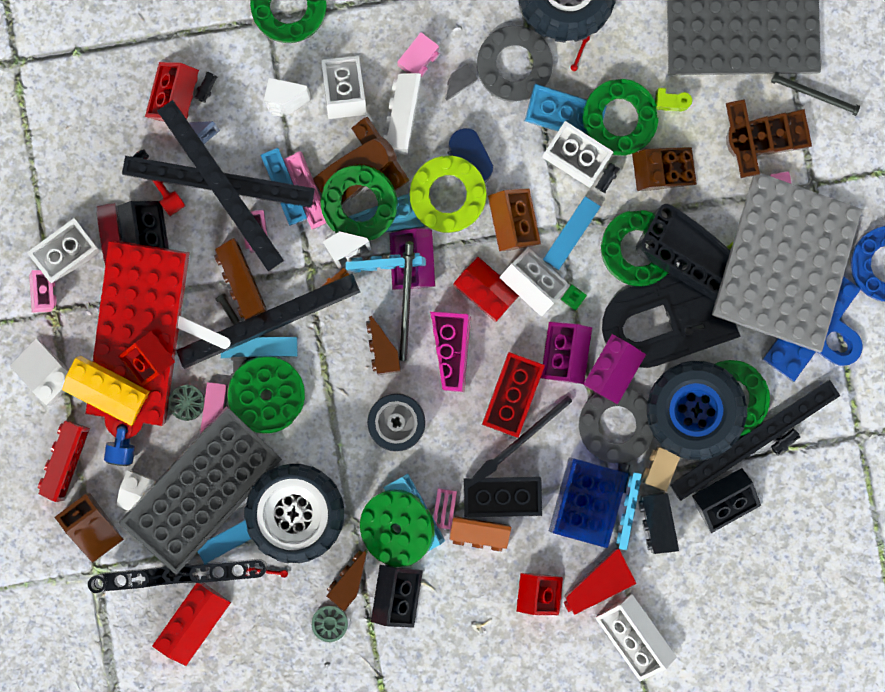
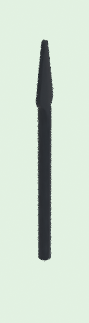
[465,396,572,489]

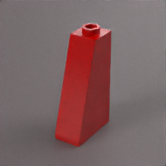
[563,548,637,615]

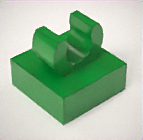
[560,284,587,311]

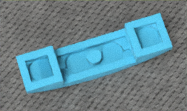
[221,337,298,359]

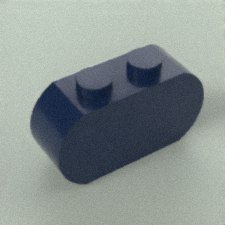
[447,128,493,183]

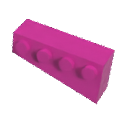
[430,312,471,392]

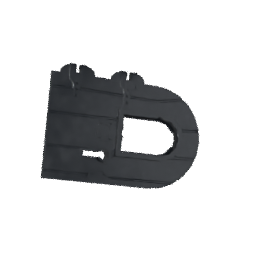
[602,264,741,368]

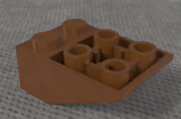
[632,147,697,191]
[366,316,401,375]
[54,493,124,563]
[326,549,368,611]

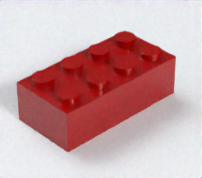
[481,352,545,438]

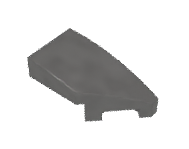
[445,64,478,101]

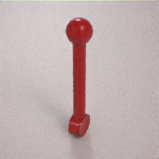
[570,36,590,71]
[248,567,288,578]

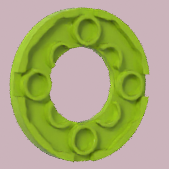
[410,156,487,233]

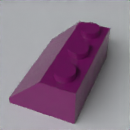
[389,228,435,290]
[541,322,592,384]
[583,334,646,405]

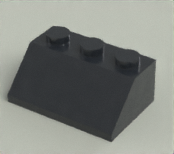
[117,201,169,249]
[692,468,761,533]
[638,492,679,554]
[371,564,423,628]

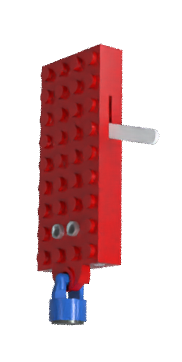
[85,240,231,466]

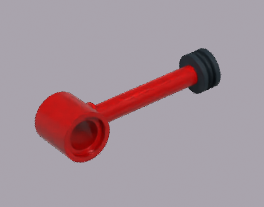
[133,149,186,217]

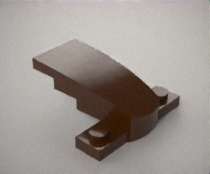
[725,99,812,179]
[313,117,410,205]

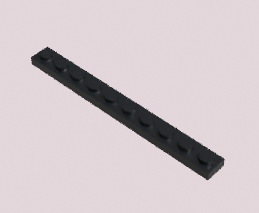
[157,100,284,272]
[122,155,315,208]
[176,273,361,369]
[669,380,840,501]

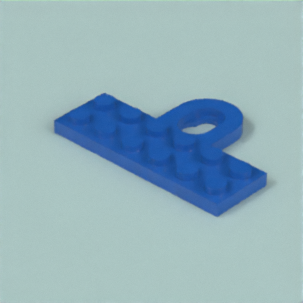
[762,276,863,382]

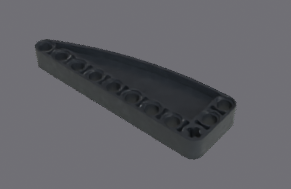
[636,204,731,302]

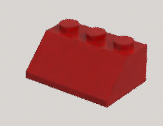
[145,62,199,122]
[453,257,519,322]

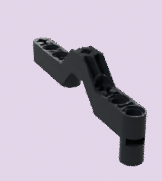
[88,559,268,593]

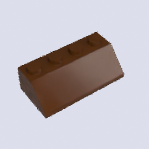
[214,238,267,320]

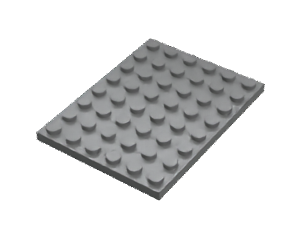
[712,173,862,353]

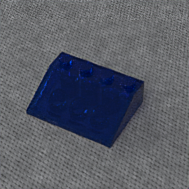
[548,457,628,548]

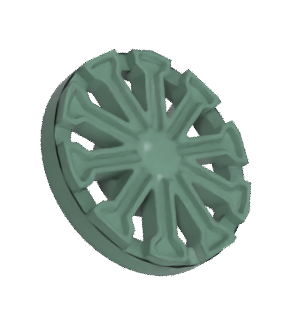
[169,385,205,421]
[311,605,348,642]

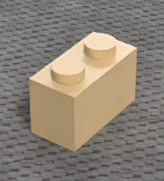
[642,447,680,492]

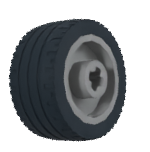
[367,394,425,451]

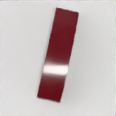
[97,203,121,265]

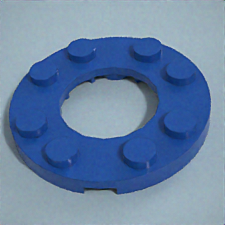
[851,226,885,302]

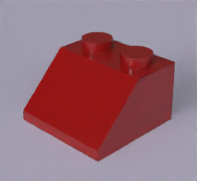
[119,331,175,387]
[516,573,563,616]

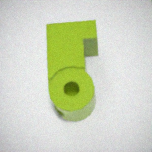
[655,88,692,112]

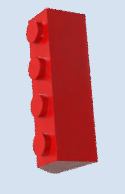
[38,421,90,502]
[152,583,231,666]

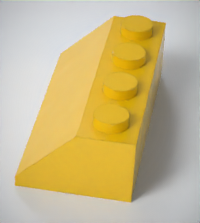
[62,355,150,426]

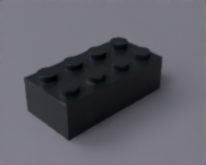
[463,476,542,518]

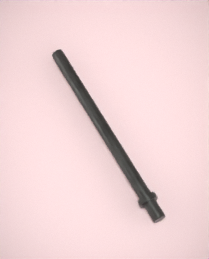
[399,242,415,361]

